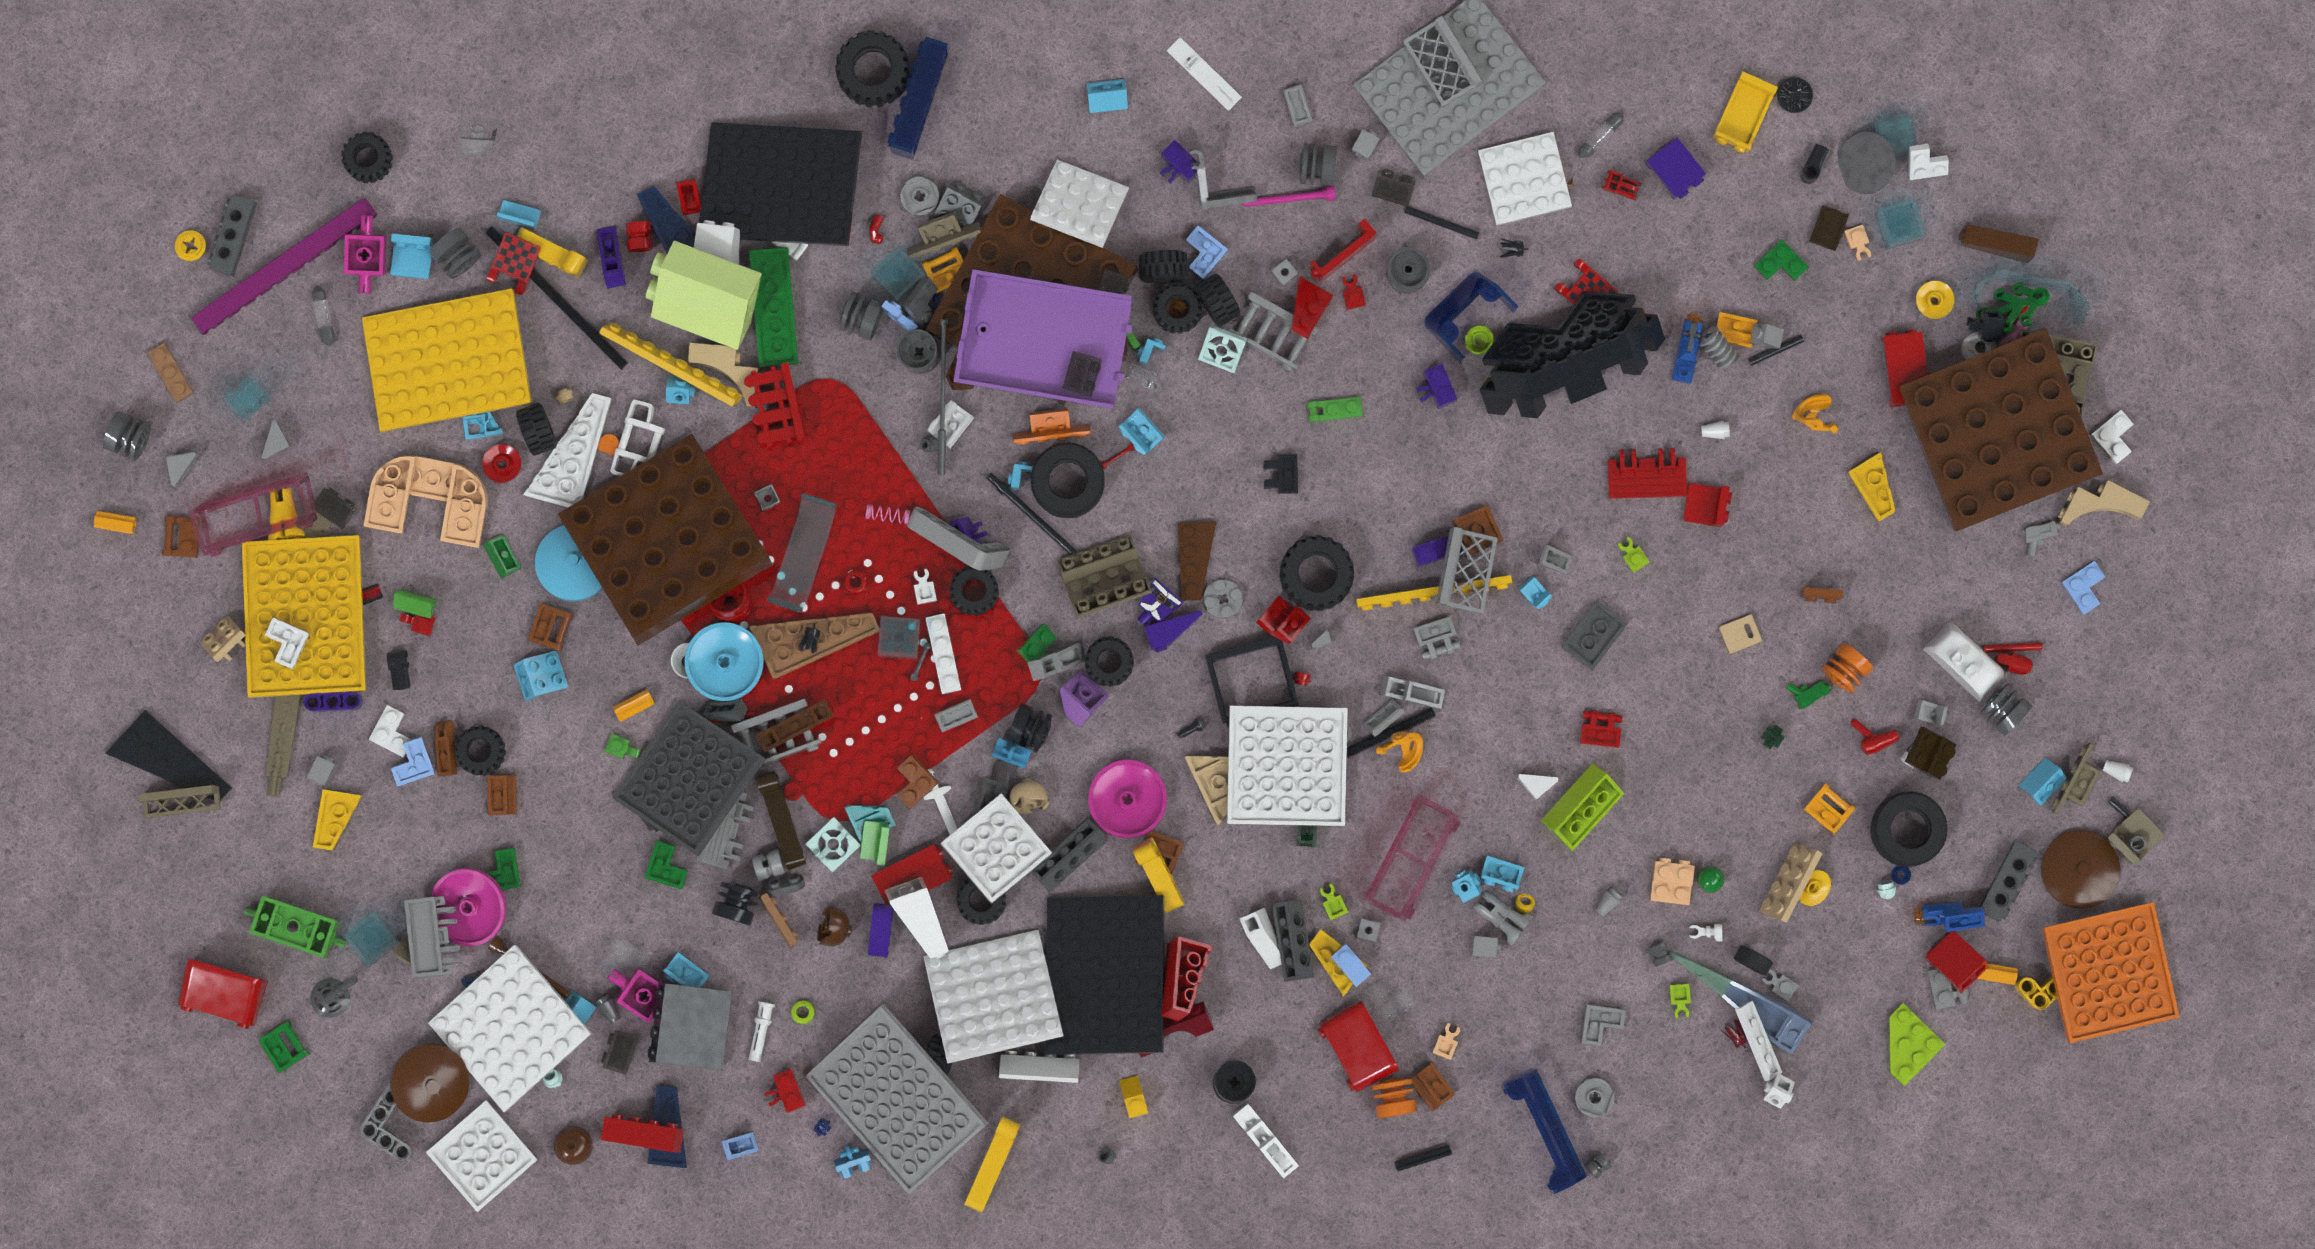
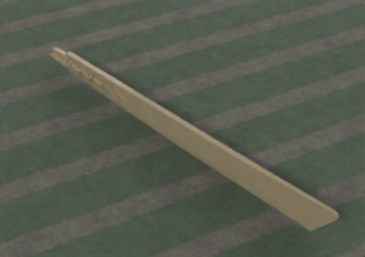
[266,490,337,797]

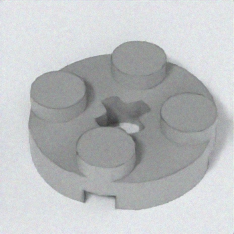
[900,177,939,216]
[1204,580,1242,619]
[1575,1078,1615,1118]

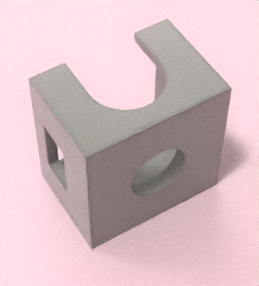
[1271,259,1298,287]
[754,484,781,511]
[1356,919,1380,943]

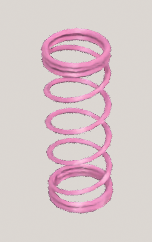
[866,504,910,525]

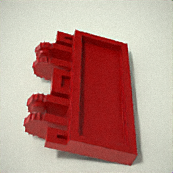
[1608,448,1687,499]

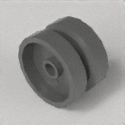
[1386,247,1430,294]

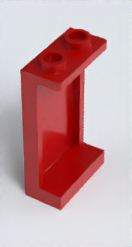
[1309,219,1377,283]
[1881,329,1928,407]
[871,844,954,905]

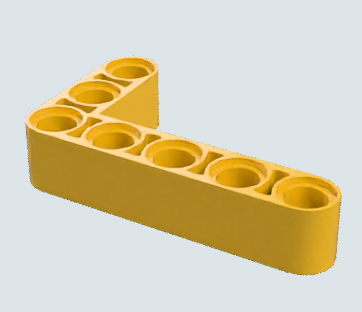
[964,1116,1021,1213]

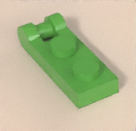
[1307,397,1363,423]

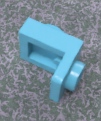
[1137,338,1166,365]
[1008,462,1033,490]
[1518,576,1552,609]

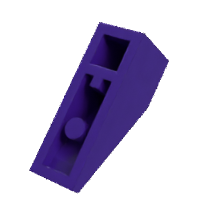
[596,226,626,289]
[1411,536,1463,568]
[1145,611,1202,653]

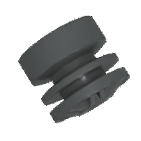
[1298,143,1337,187]
[429,228,481,279]
[839,291,884,341]
[896,329,941,374]
[103,411,151,461]
[1980,683,2033,736]

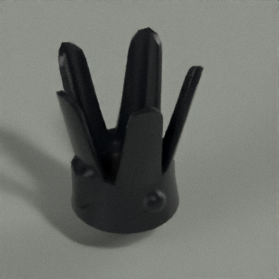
[1500,238,1528,258]
[797,623,821,654]

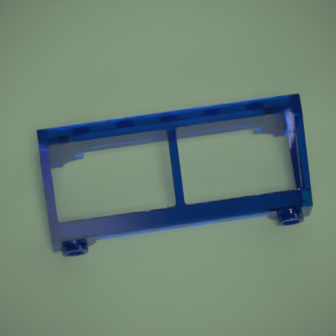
[1501,1069,1587,1194]

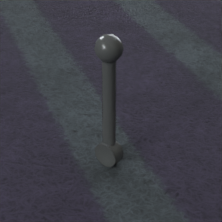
[910,643,931,681]

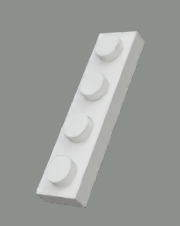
[926,614,961,694]
[1735,1001,1782,1081]

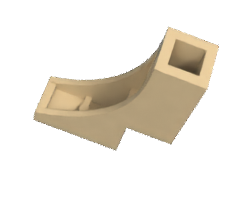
[688,343,759,409]
[2058,480,2150,527]

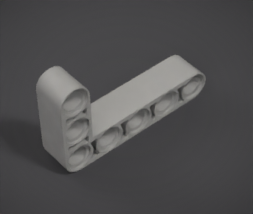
[907,507,1010,570]
[360,1083,413,1161]

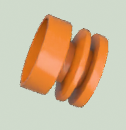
[1821,642,1874,694]
[1371,1078,1417,1119]

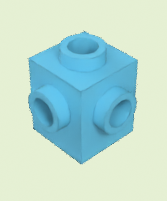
[666,375,695,404]
[1451,869,1482,903]

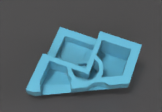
[463,412,503,440]

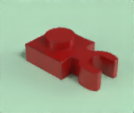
[1342,274,1366,310]

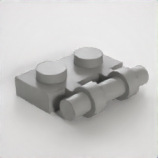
[1413,616,1460,660]
[1927,969,1969,1010]

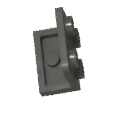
[933,180,988,228]

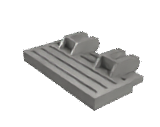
[696,792,754,869]
[404,896,461,979]

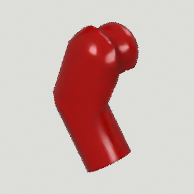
[869,214,884,245]

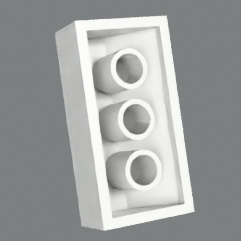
[999,1051,1080,1083]

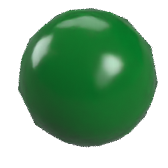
[1697,866,1725,893]

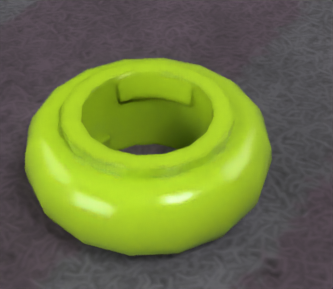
[791,1000,815,1024]

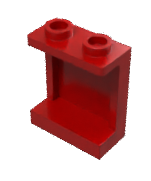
[1925,931,1989,994]

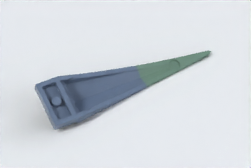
[1668,951,1813,1054]

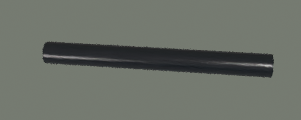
[1404,206,1480,240]

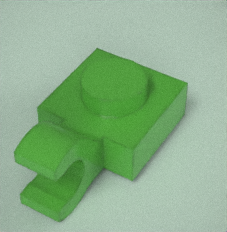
[605,734,641,759]

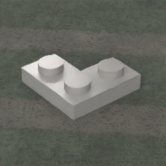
[1581,1004,1626,1046]

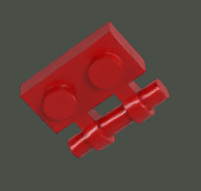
[1580,710,1622,748]

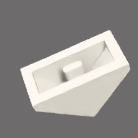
[1518,774,1558,800]

